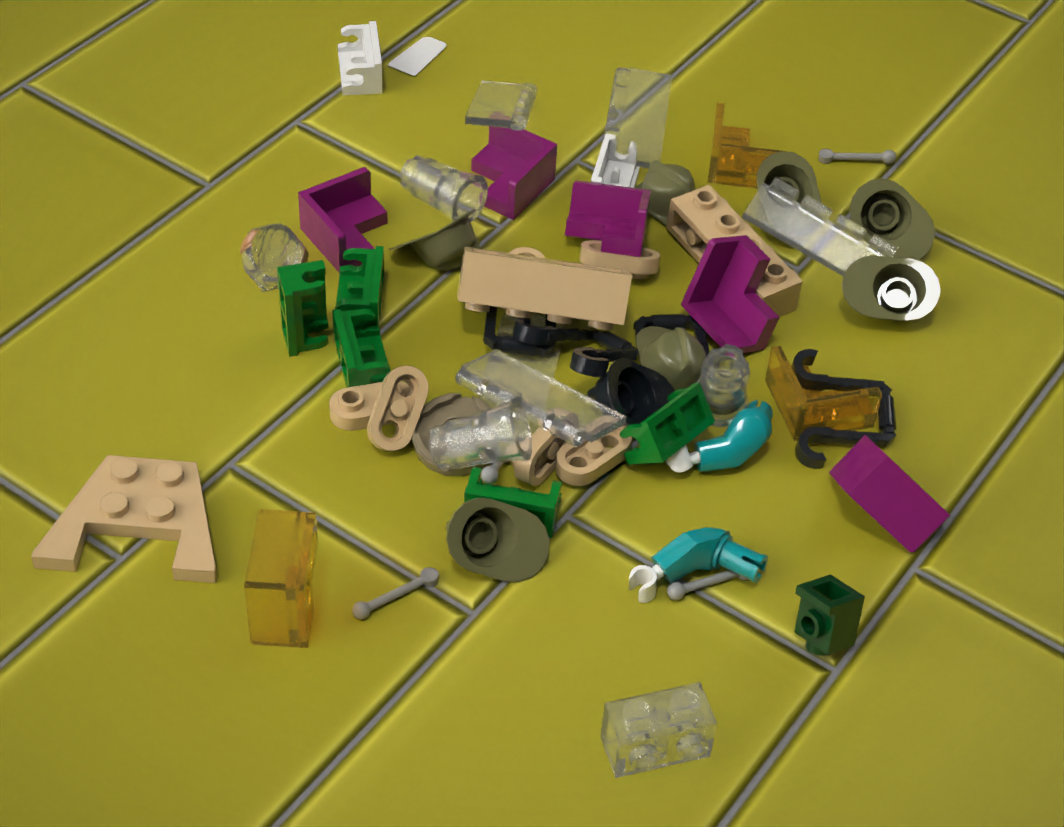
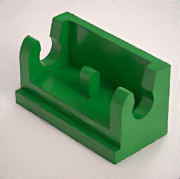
[335,246,384,327]
[277,260,328,357]
[332,309,391,388]
[619,383,715,465]
[464,466,562,538]

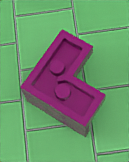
[471,117,557,220]
[298,167,388,272]
[565,180,651,257]
[681,235,780,355]
[829,435,950,552]

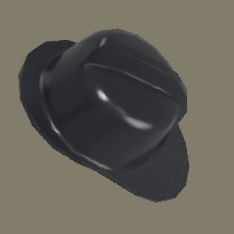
[587,357,674,426]

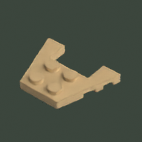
[31,455,217,583]

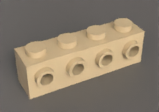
[666,185,803,317]
[457,247,632,330]

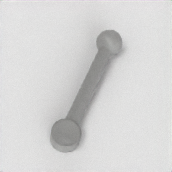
[818,149,896,164]
[481,445,512,484]
[352,567,439,620]
[667,570,749,600]

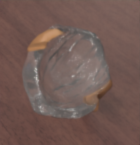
[240,223,309,292]

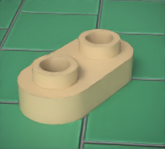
[579,240,660,280]
[367,366,429,451]
[329,381,410,431]
[512,412,578,486]
[556,420,632,486]

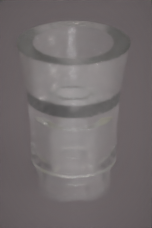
[400,155,488,223]
[696,344,750,427]
[429,398,532,470]

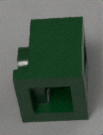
[794,574,865,656]

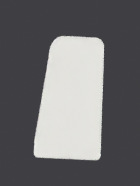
[388,37,447,76]

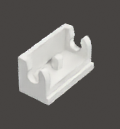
[338,21,382,95]
[591,134,640,188]

